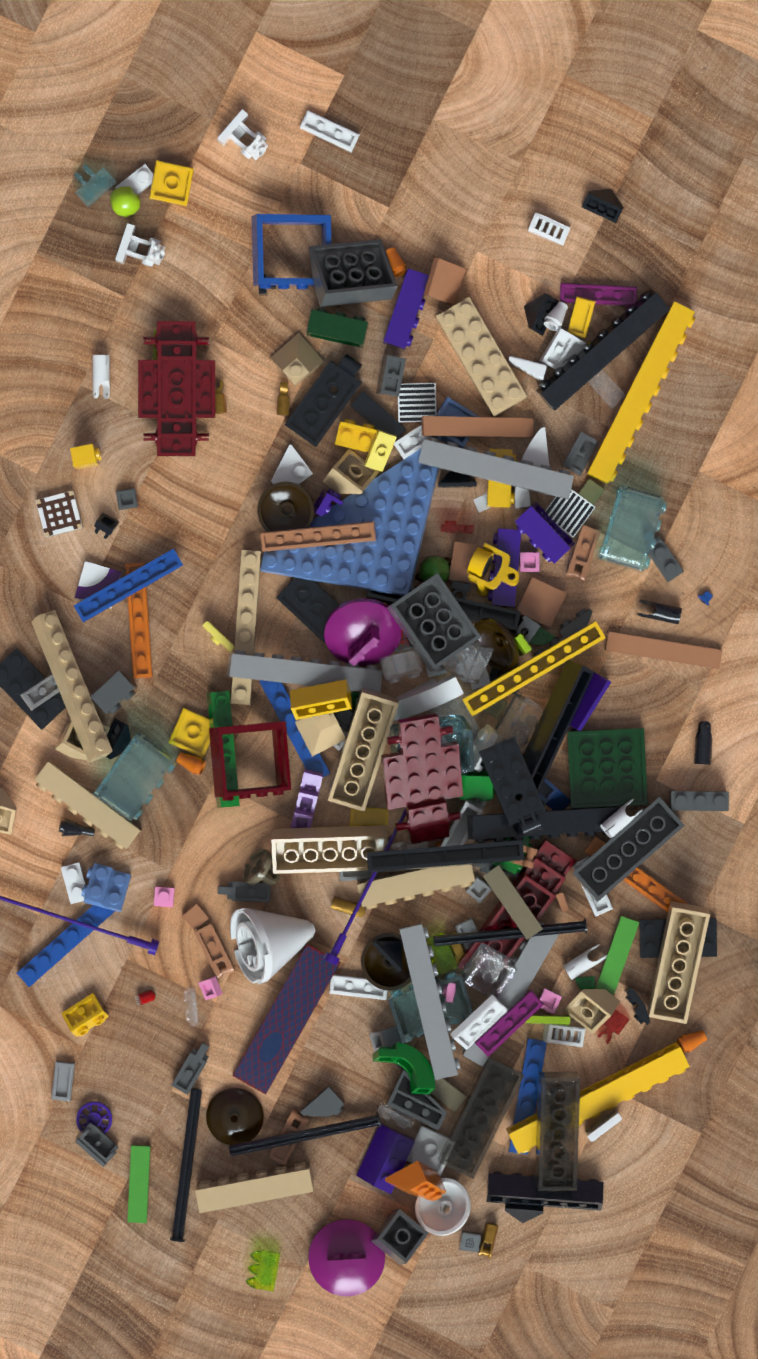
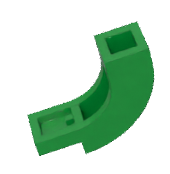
[372,1042,435,1094]

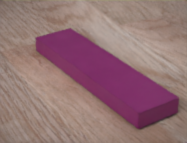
[560,283,637,306]
[475,990,544,1057]

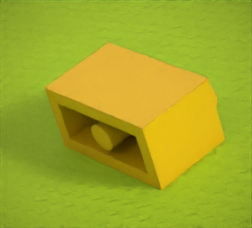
[70,444,102,469]

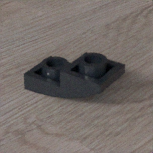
[625,986,650,1025]

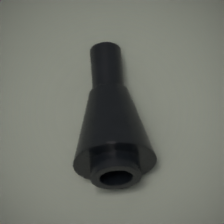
[59,818,95,837]

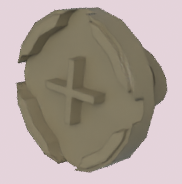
[242,849,280,886]

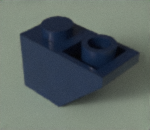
[539,778,571,810]

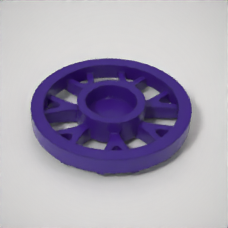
[76,1101,112,1134]

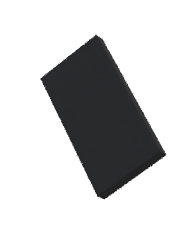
[276,578,339,644]

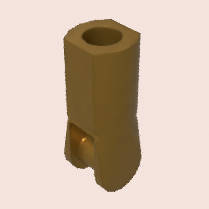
[330,896,366,917]
[478,1222,499,1259]

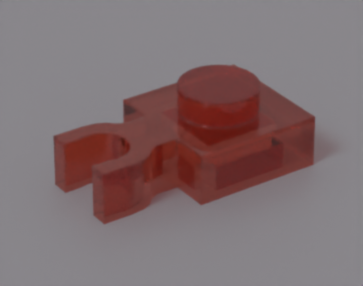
[441,521,474,533]
[597,1009,630,1044]

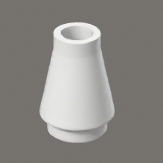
[544,302,568,331]

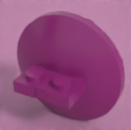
[324,598,401,666]
[308,1219,385,1296]

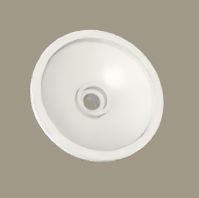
[415,1178,471,1236]

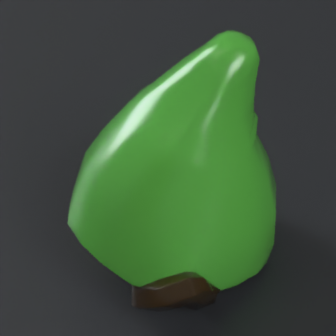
[415,555,452,583]

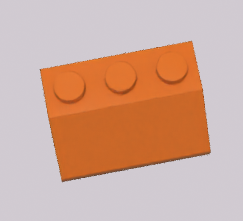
[385,1161,446,1201]

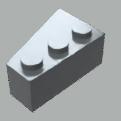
[385,1070,447,1130]

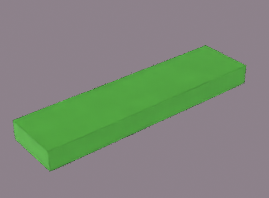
[596,916,639,995]
[127,1145,151,1223]

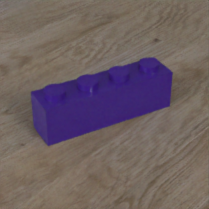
[383,268,429,350]
[488,528,521,607]

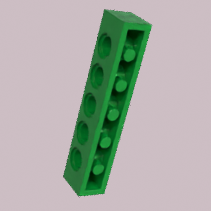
[207,691,240,808]

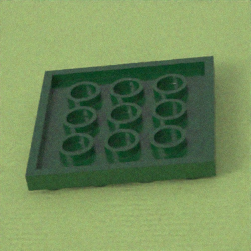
[567,728,648,808]

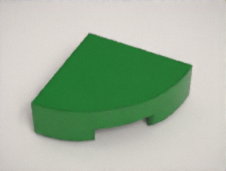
[529,627,555,645]
[575,976,595,990]

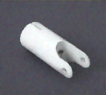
[92,355,110,399]
[600,799,643,838]
[563,944,607,980]

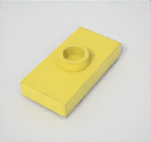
[364,430,397,472]
[202,621,235,652]

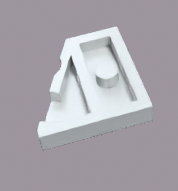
[540,327,586,370]
[271,444,313,484]
[464,724,498,772]

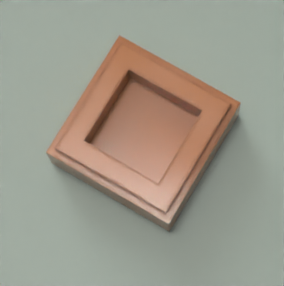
[555,891,569,913]
[182,904,209,931]

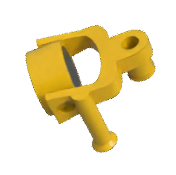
[467,543,520,596]

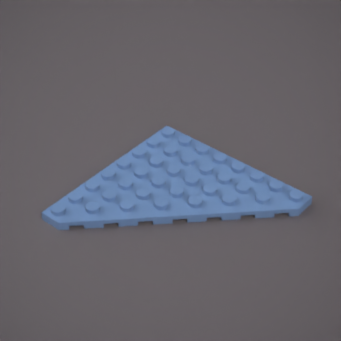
[260,448,439,596]

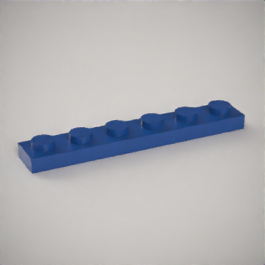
[74,549,183,623]
[259,680,330,778]
[17,905,115,987]
[508,1038,547,1155]

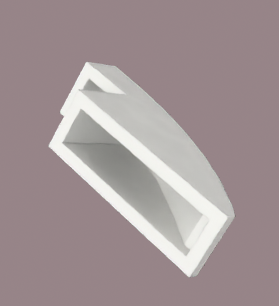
[514,427,549,509]
[394,674,464,721]
[440,798,487,847]

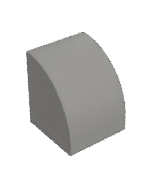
[369,1025,403,1052]

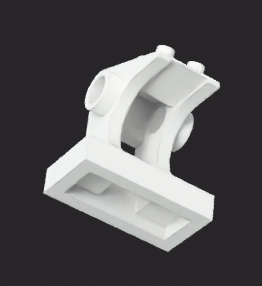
[217,109,268,160]
[115,223,165,267]

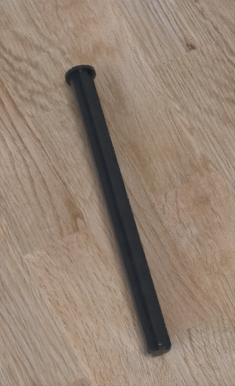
[433,918,587,946]
[170,1088,202,1242]
[229,1112,381,1156]

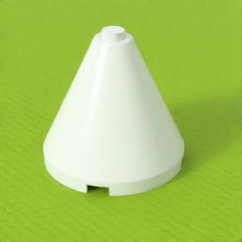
[230,908,315,984]

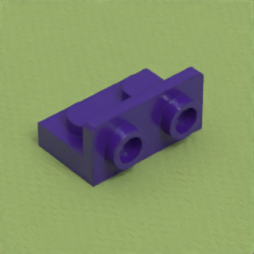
[314,489,343,517]

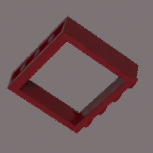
[209,721,291,801]

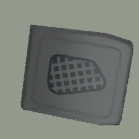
[459,1231,481,1252]

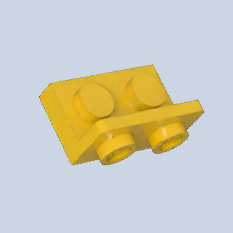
[335,419,377,453]
[61,993,109,1037]

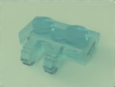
[74,164,117,208]

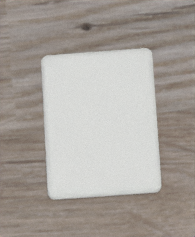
[473,494,491,513]

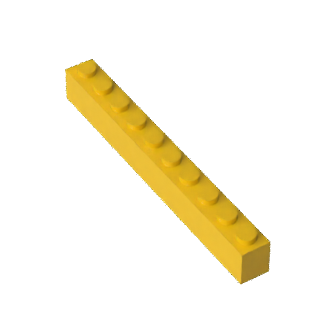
[587,301,696,484]
[506,1042,690,1154]

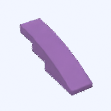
[291,769,323,828]

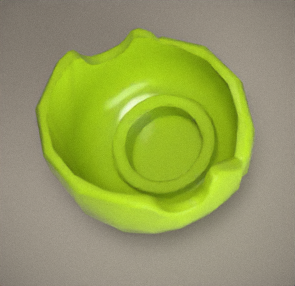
[110,187,141,217]

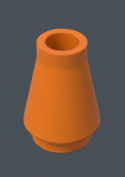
[385,247,407,278]
[176,752,206,775]
[677,1030,707,1053]

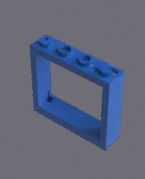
[251,214,332,290]

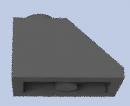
[300,1085,344,1117]

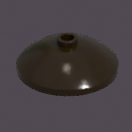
[257,481,315,532]
[474,618,518,671]
[361,933,412,991]
[206,1088,264,1145]

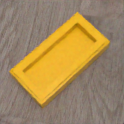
[567,296,595,338]

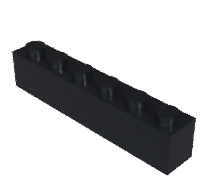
[486,1172,604,1211]

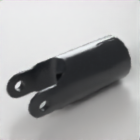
[637,600,682,624]
[694,721,712,765]

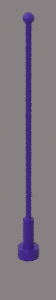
[323,807,406,966]
[0,896,160,955]

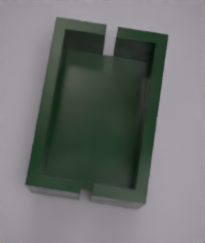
[307,308,368,348]

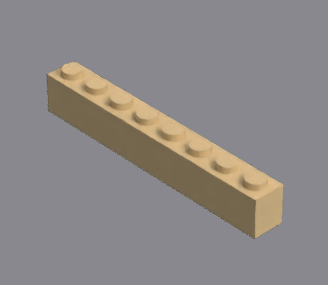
[231,550,262,705]
[31,610,112,763]

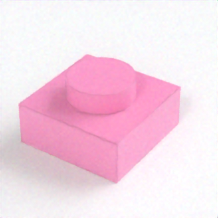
[520,552,539,572]
[154,886,175,907]
[199,976,223,1000]
[443,981,457,1003]
[539,988,562,1014]

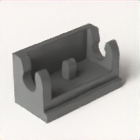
[376,355,406,397]
[562,432,599,476]
[515,615,540,643]
[75,1121,119,1167]

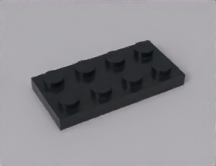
[0,648,66,730]
[639,918,717,958]

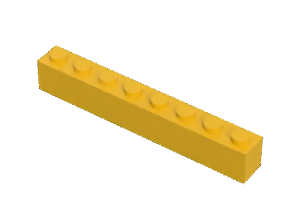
[462,620,606,716]

